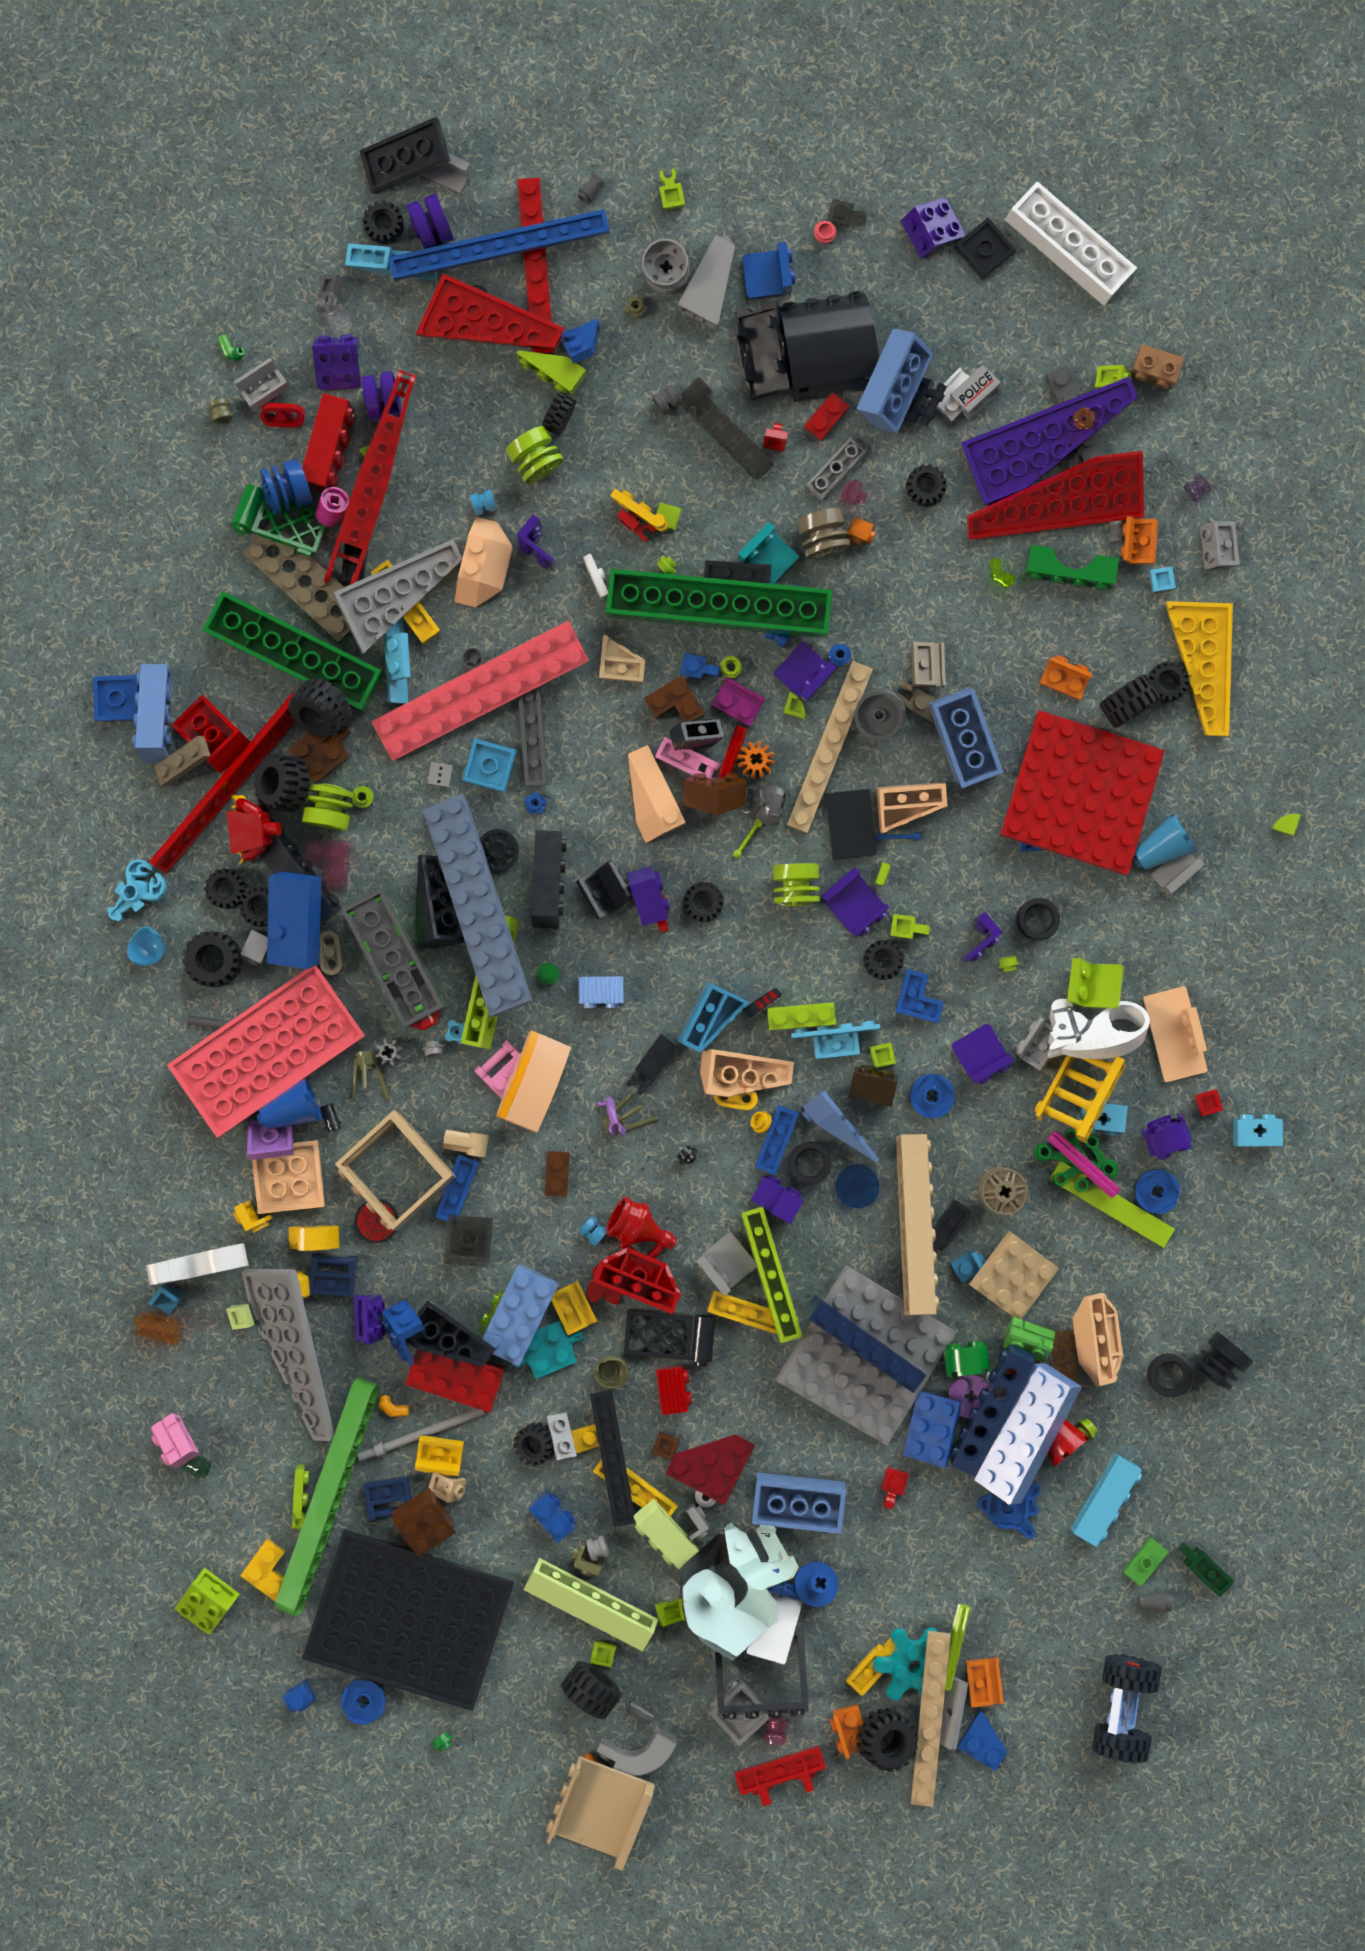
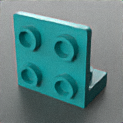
[737,522,799,584]

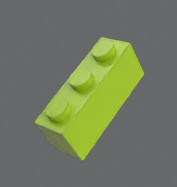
[767,1002,836,1030]

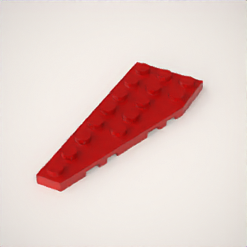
[967,451,1144,540]

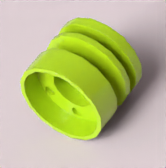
[505,426,564,484]
[302,784,355,831]
[773,863,820,907]

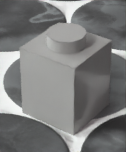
[241,930,268,966]

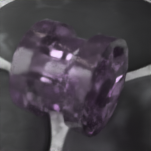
[1183,474,1212,503]

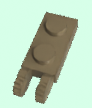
[897,681,937,726]

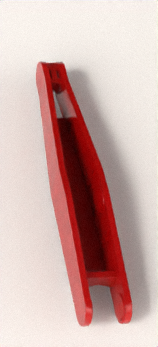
[324,369,417,585]

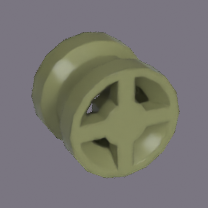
[207,399,233,423]

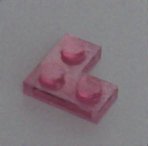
[304,838,351,886]

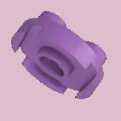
[948,1374,991,1418]

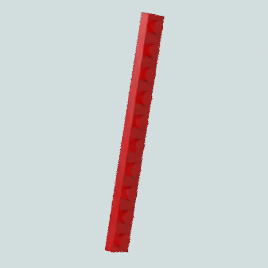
[149,692,296,874]

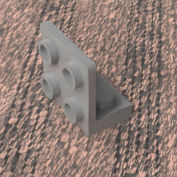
[696,1232,756,1296]

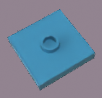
[462,738,517,793]

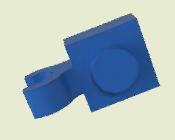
[680,653,720,680]

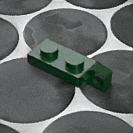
[1178,1542,1235,1597]

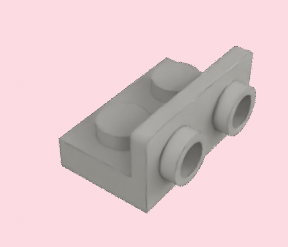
[1200,521,1240,570]

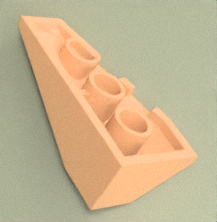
[628,745,686,843]
[700,1049,794,1097]

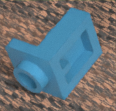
[950,1250,986,1283]

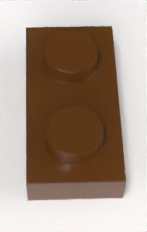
[545,1151,570,1197]

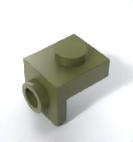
[571,1541,602,1576]

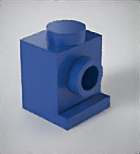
[282,1680,317,1713]

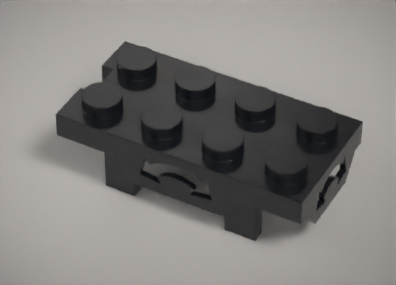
[733,301,793,400]

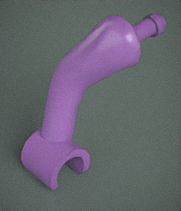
[597,1097,626,1136]

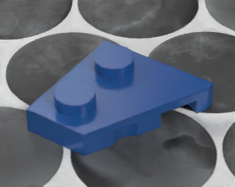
[560,318,601,364]
[957,1709,1007,1771]

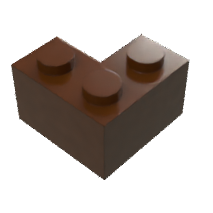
[644,675,705,721]
[683,773,747,815]

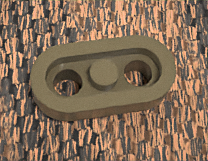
[320,931,344,975]

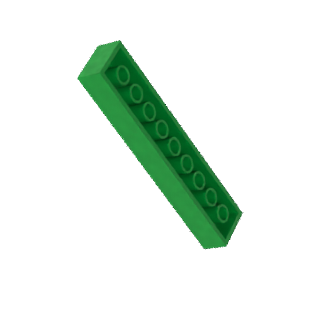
[606,569,833,639]

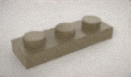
[154,736,211,787]

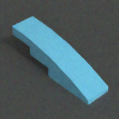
[345,243,438,281]

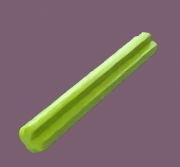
[945,1604,971,1691]

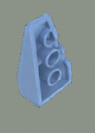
[802,1090,880,1163]

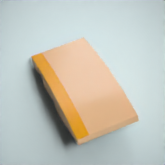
[496,1030,571,1133]

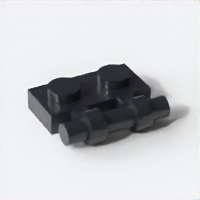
[904,378,947,427]

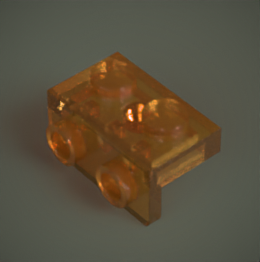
[133,1311,184,1345]

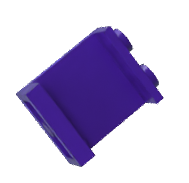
[820,867,889,937]

